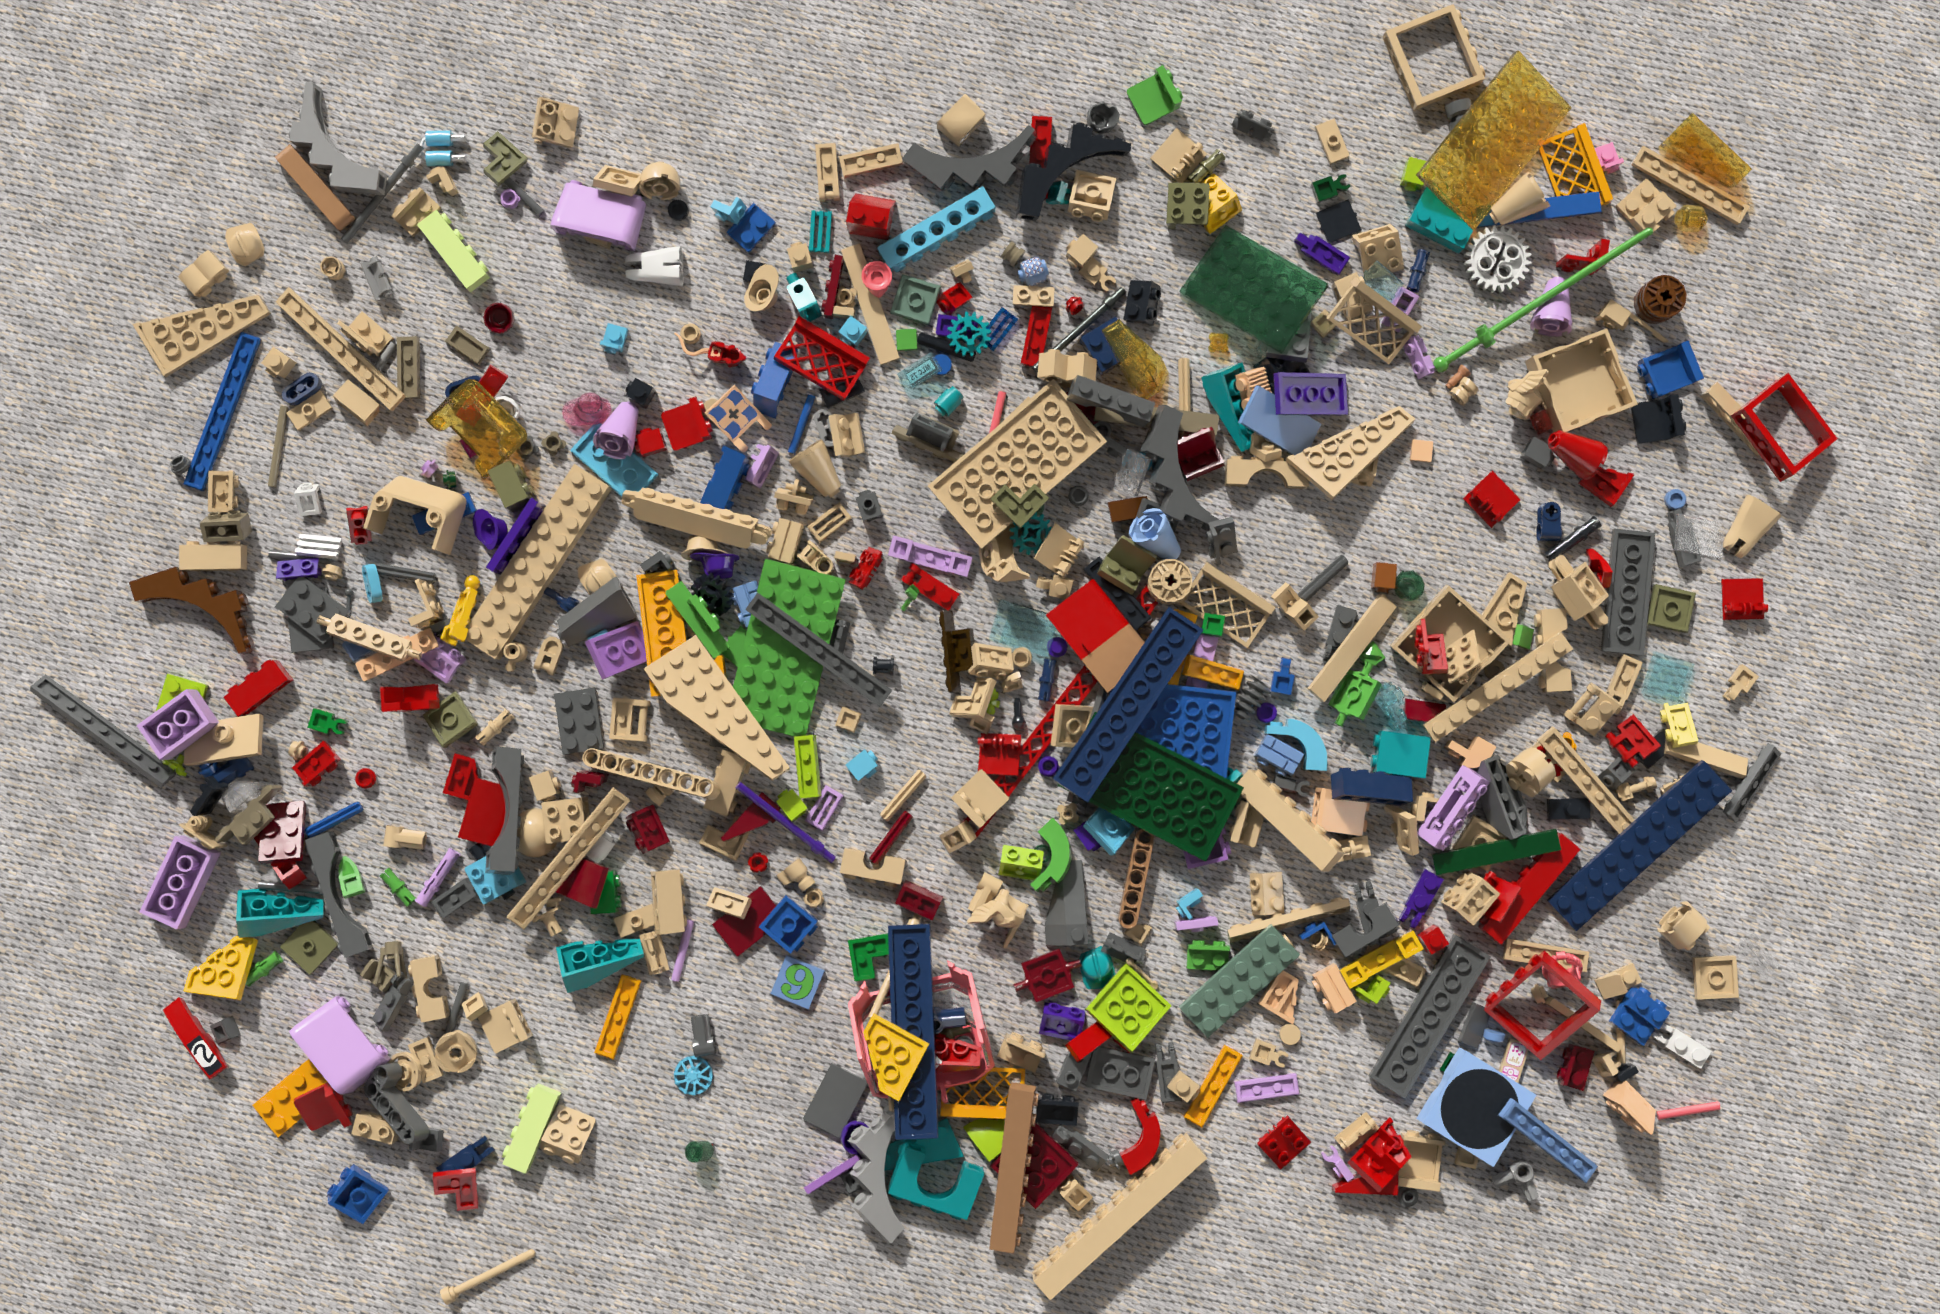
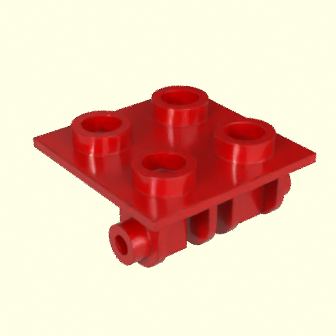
[1463,470,1521,528]
[849,547,883,590]
[1721,578,1768,620]
[978,733,1022,776]
[1483,871,1522,923]
[1257,1115,1311,1170]

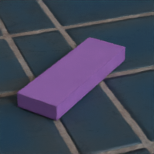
[804,1155,863,1194]

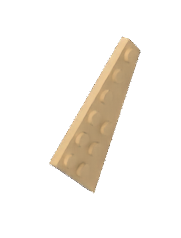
[132,295,271,377]
[1286,406,1415,500]

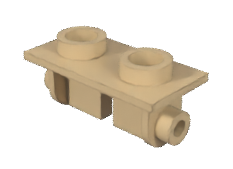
[1013,285,1054,307]
[639,931,670,975]
[1334,1112,1379,1154]

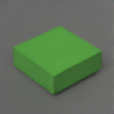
[896,329,918,351]
[1513,624,1534,649]

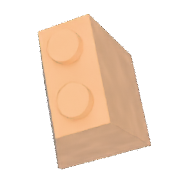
[1311,788,1370,836]

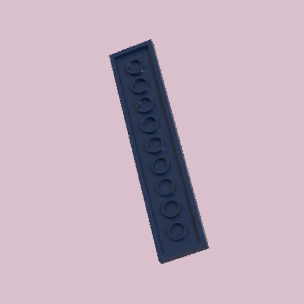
[1052,607,1203,803]
[1547,760,1732,931]
[888,924,939,1140]

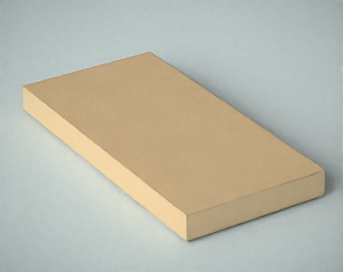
[184,714,263,766]

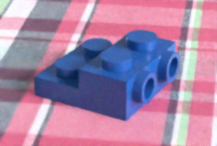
[759,895,818,954]
[1609,987,1670,1046]
[327,1164,388,1224]

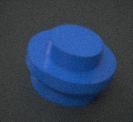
[198,762,218,778]

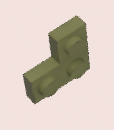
[483,131,528,186]
[990,484,1049,528]

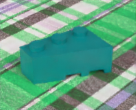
[1405,185,1473,254]

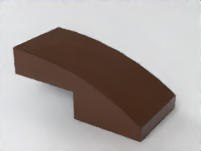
[1107,496,1148,523]

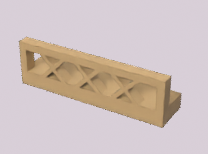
[1701,381,1759,456]

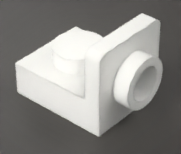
[294,483,322,516]

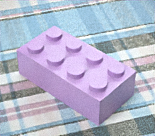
[140,835,221,929]

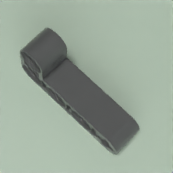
[364,1062,429,1144]

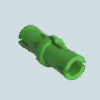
[379,868,416,907]
[246,951,283,987]

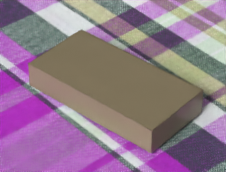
[445,325,491,365]

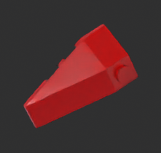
[935,1033,982,1074]

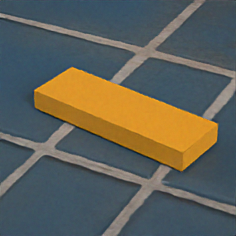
[1182,655,1244,691]

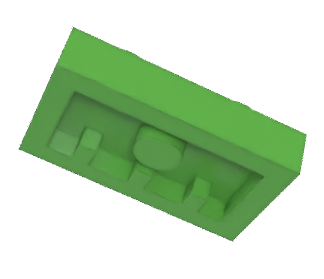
[1186,940,1230,970]

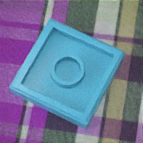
[1083,807,1135,856]

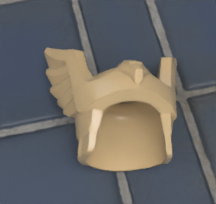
[1506,369,1549,420]
[967,889,1029,949]

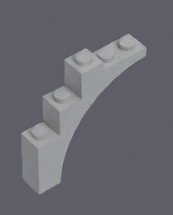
[289,82,387,195]
[848,1103,904,1244]

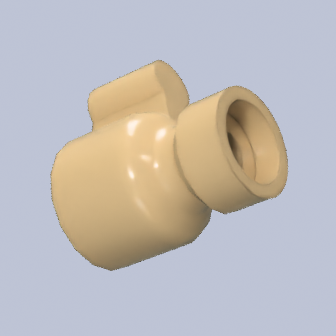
[504,642,528,672]
[776,858,815,892]

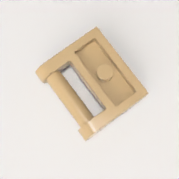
[1564,682,1621,736]
[609,698,651,742]

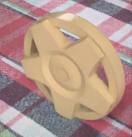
[389,1052,421,1091]

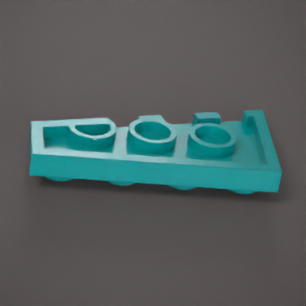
[884,1117,964,1171]

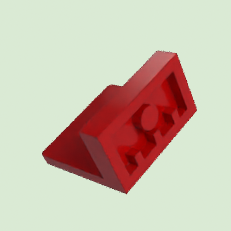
[1556,239,1610,275]

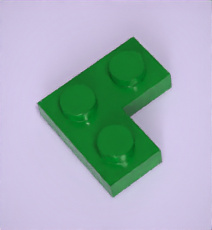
[848,933,889,981]

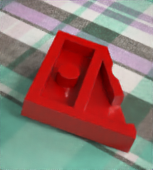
[1578,467,1634,507]
[442,753,479,800]

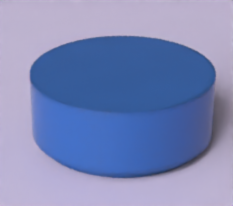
[933,354,952,376]

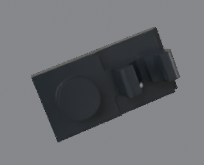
[190,776,228,816]

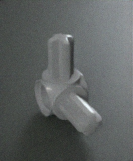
[1491,1160,1539,1201]

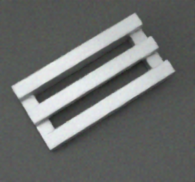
[295,534,342,560]

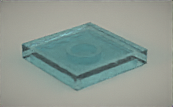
[1641,651,1695,703]

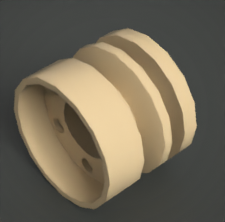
[1147,559,1192,605]

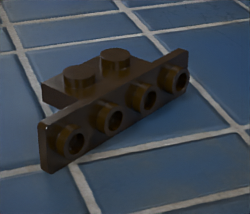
[939,610,975,693]

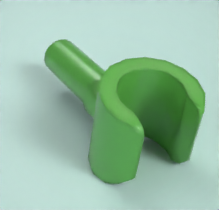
[901,584,920,611]

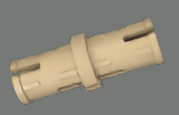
[475,708,515,746]

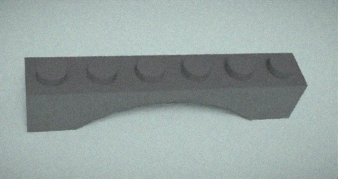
[485,747,524,875]
[305,831,373,958]

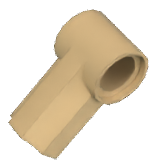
[383,825,427,850]
[968,872,1003,912]

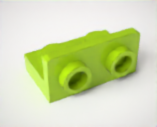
[998,845,1044,880]

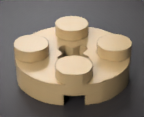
[435,1030,477,1073]

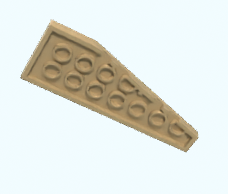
[644,635,790,781]

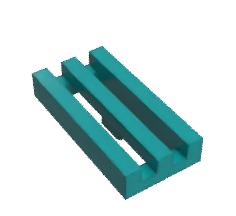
[809,210,832,253]

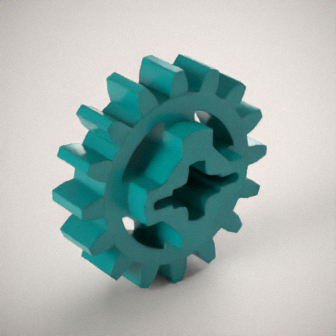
[947,312,991,357]
[1009,512,1052,555]

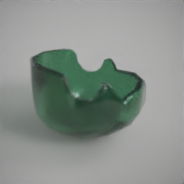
[1394,570,1425,601]

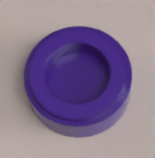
[1256,702,1277,723]

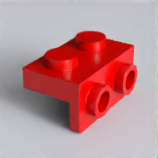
[292,741,341,787]

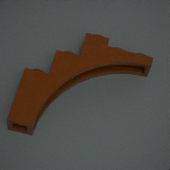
[129,566,253,655]

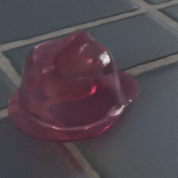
[562,392,611,426]

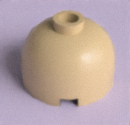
[639,161,680,200]

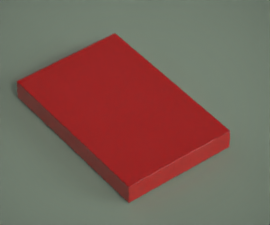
[457,777,505,846]

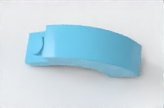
[1264,718,1327,771]

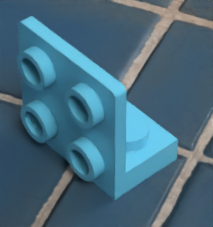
[464,856,526,904]

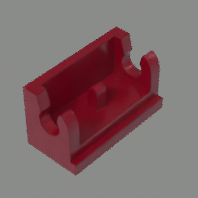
[895,880,943,921]

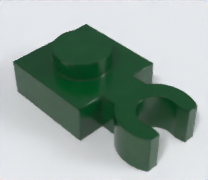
[1311,174,1350,203]

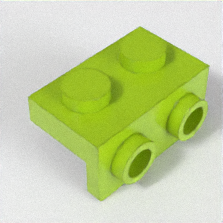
[1353,975,1391,1004]

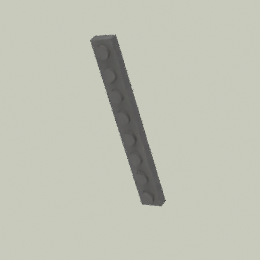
[745,593,892,707]
[30,674,176,788]

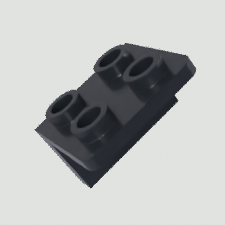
[1253,357,1310,395]
[1631,394,1686,444]

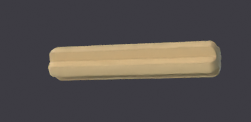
[880,770,926,821]

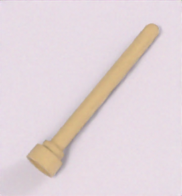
[440,1249,535,1305]

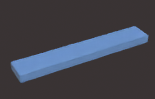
[1499,1098,1598,1183]

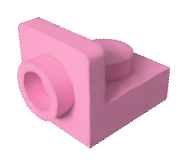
[1595,142,1624,174]

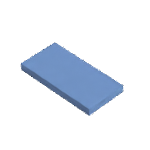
[1238,385,1321,455]

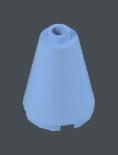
[1129,508,1181,560]

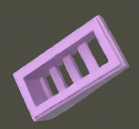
[1381,286,1419,332]

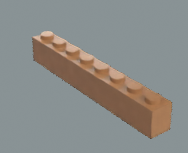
[989,1082,1039,1254]

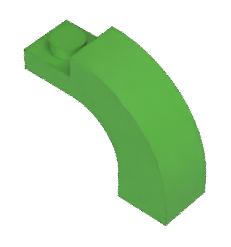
[1030,818,1072,892]

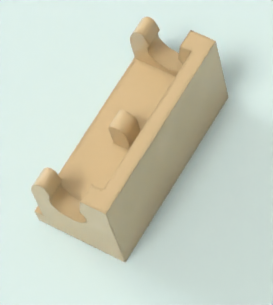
[333,380,380,427]

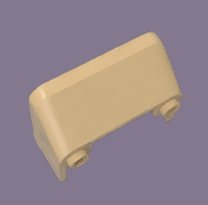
[363,476,466,555]

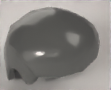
[1086,102,1120,134]

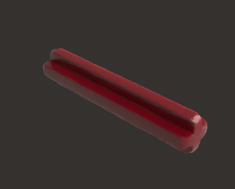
[869,811,913,865]

